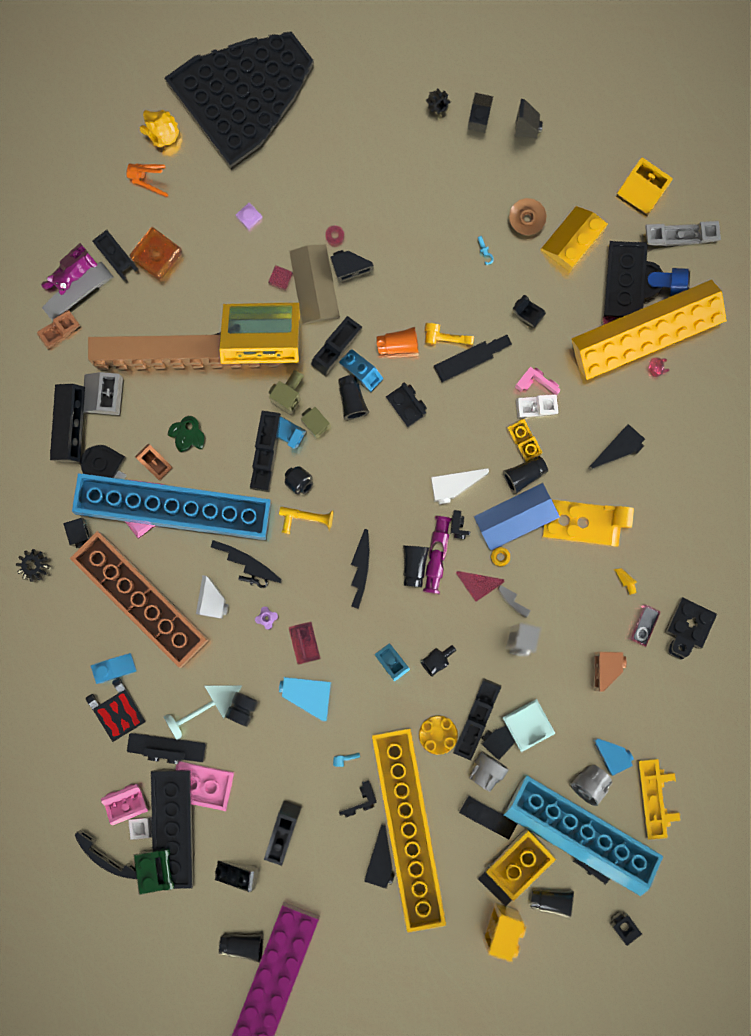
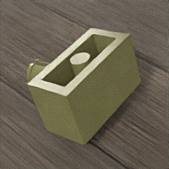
[268,370,304,415]

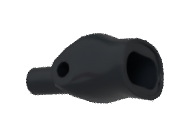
[420,645,456,677]

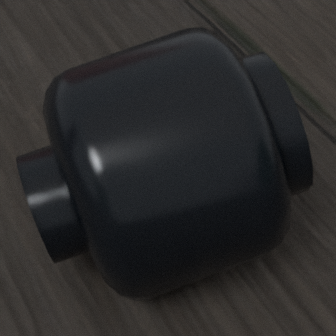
[284,466,313,495]

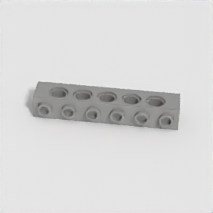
[506,623,541,656]

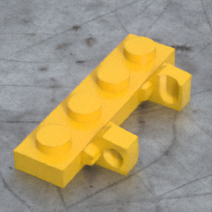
[638,759,681,840]

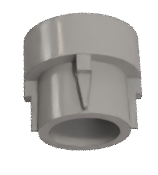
[469,751,509,791]
[571,765,613,806]

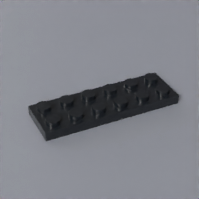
[151,770,193,889]

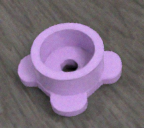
[255,607,278,629]

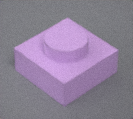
[236,203,262,230]

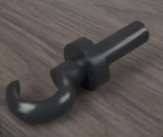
[238,575,268,588]

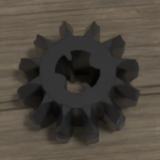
[16,549,50,582]

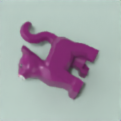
[41,243,97,295]

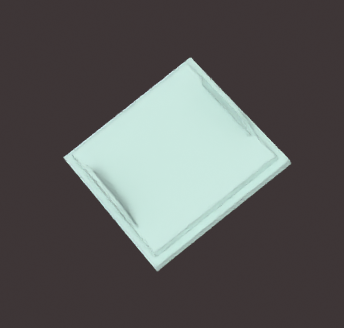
[502,699,556,752]

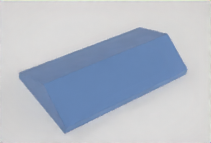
[474,483,560,551]

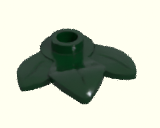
[168,416,205,452]

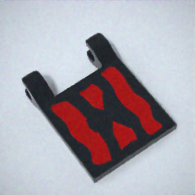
[86,678,146,742]

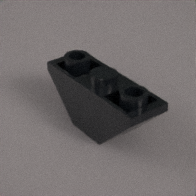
[215,861,259,892]

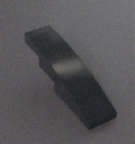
[250,410,281,492]
[351,529,370,610]
[211,540,283,584]
[453,678,502,761]

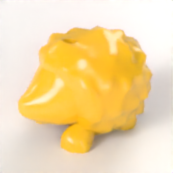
[140,110,179,147]

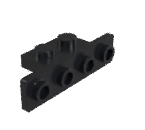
[127,733,206,764]

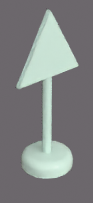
[163,685,242,740]

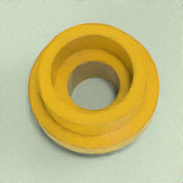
[491,547,510,566]

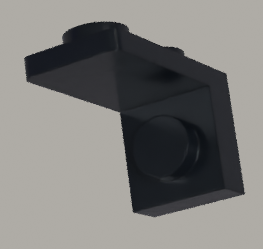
[339,779,377,818]

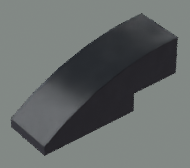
[311,316,362,375]

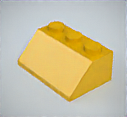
[540,206,608,273]

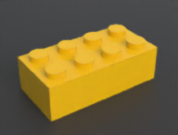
[483,903,526,962]

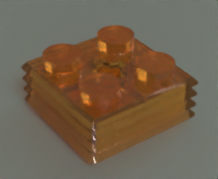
[129,227,182,280]

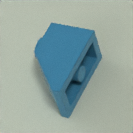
[90,653,137,684]
[592,738,634,776]

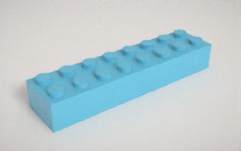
[504,776,663,896]

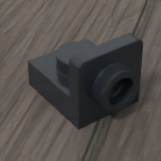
[450,510,471,539]

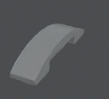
[645,221,721,246]
[42,262,113,321]

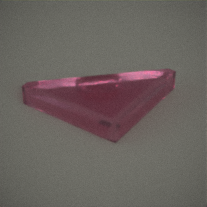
[456,571,505,602]

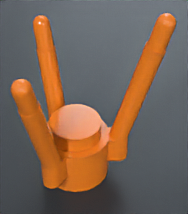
[127,163,168,197]

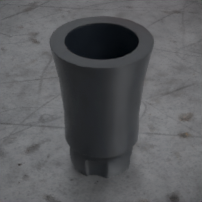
[338,375,369,420]
[503,456,548,494]
[403,545,430,587]
[530,889,574,919]
[219,934,263,963]

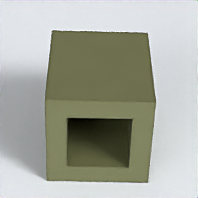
[301,407,331,438]

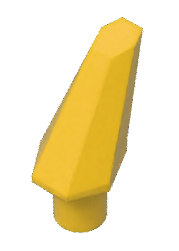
[615,568,637,595]

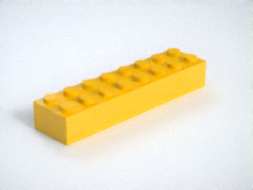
[571,279,726,380]

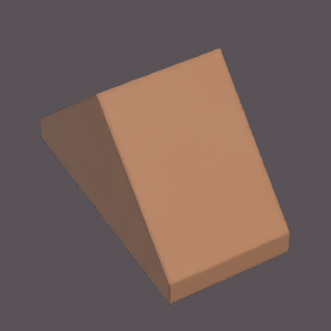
[135,443,172,480]

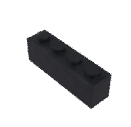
[50,383,85,463]

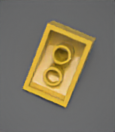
[486,829,556,901]

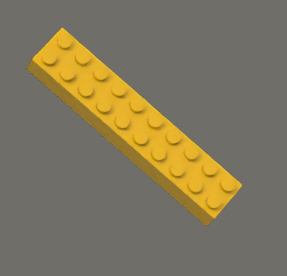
[372,728,446,933]

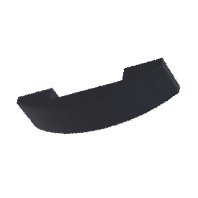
[75,830,137,879]

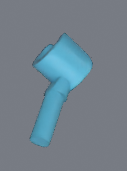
[333,753,360,767]

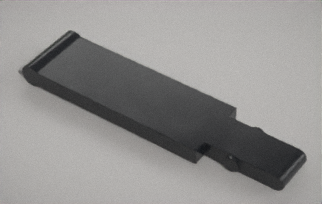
[434,335,512,383]

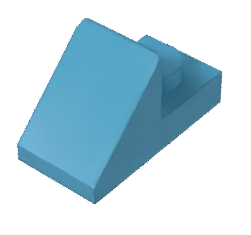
[375,643,410,681]

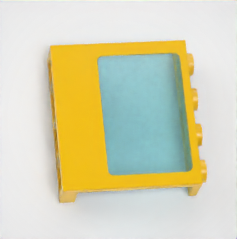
[219,303,300,364]

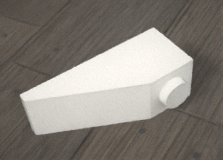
[431,468,489,504]

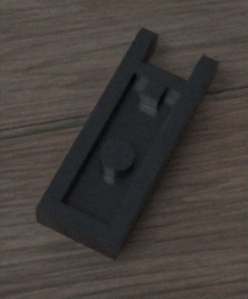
[92,229,138,281]

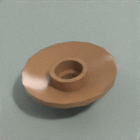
[509,198,547,235]

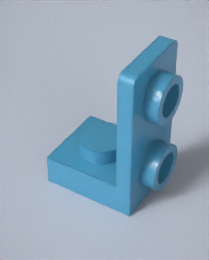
[339,349,383,392]
[278,417,306,449]

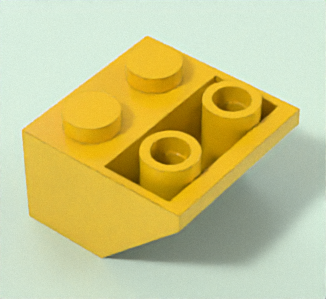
[617,157,673,215]

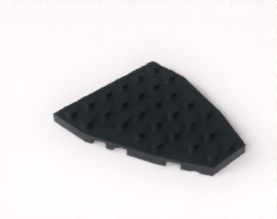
[164,31,314,168]

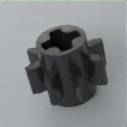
[426,88,451,114]

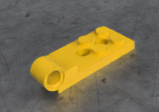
[542,499,634,547]

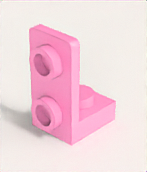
[515,367,560,395]

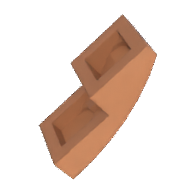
[37,310,80,349]

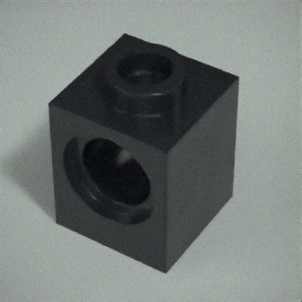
[63,518,91,549]

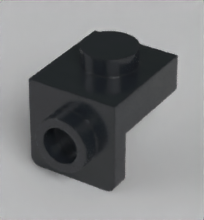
[513,295,546,328]

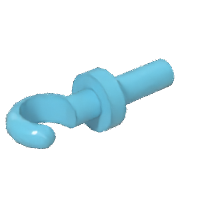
[477,236,494,265]

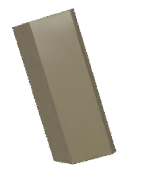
[289,244,340,325]

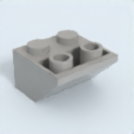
[84,372,123,415]

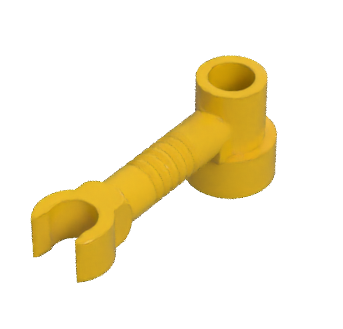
[424,323,474,345]

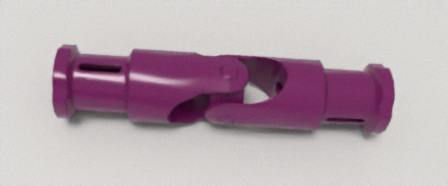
[423,516,452,594]

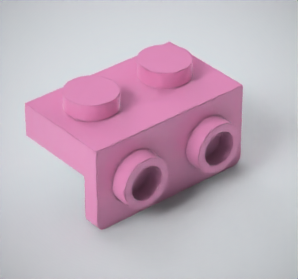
[101,784,148,825]

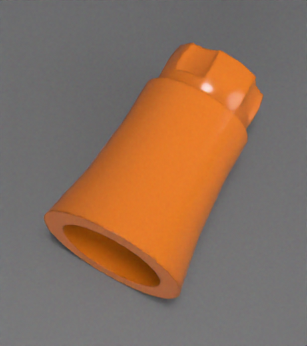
[376,327,419,354]

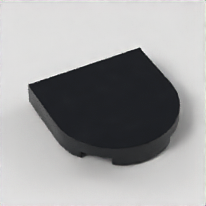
[80,445,126,478]

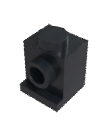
[610,912,642,946]

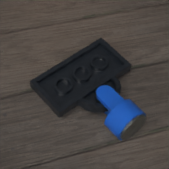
[604,241,690,318]

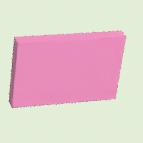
[175,761,234,811]

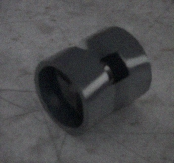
[225,692,259,727]

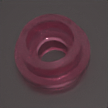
[325,225,344,244]

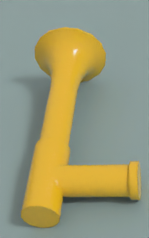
[279,507,333,534]

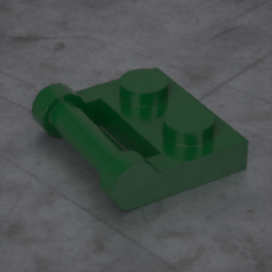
[133,848,174,895]

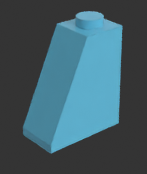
[279,677,331,721]

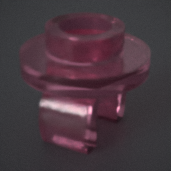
[649,357,669,377]

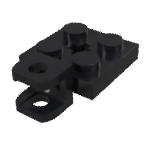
[666,597,717,660]

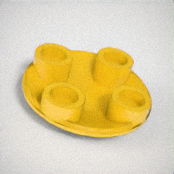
[419,716,458,755]

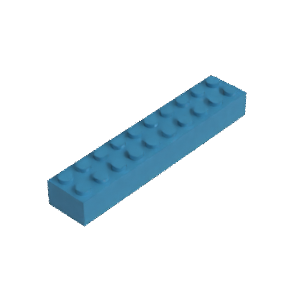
[72,473,271,541]

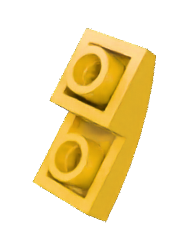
[506,418,543,462]

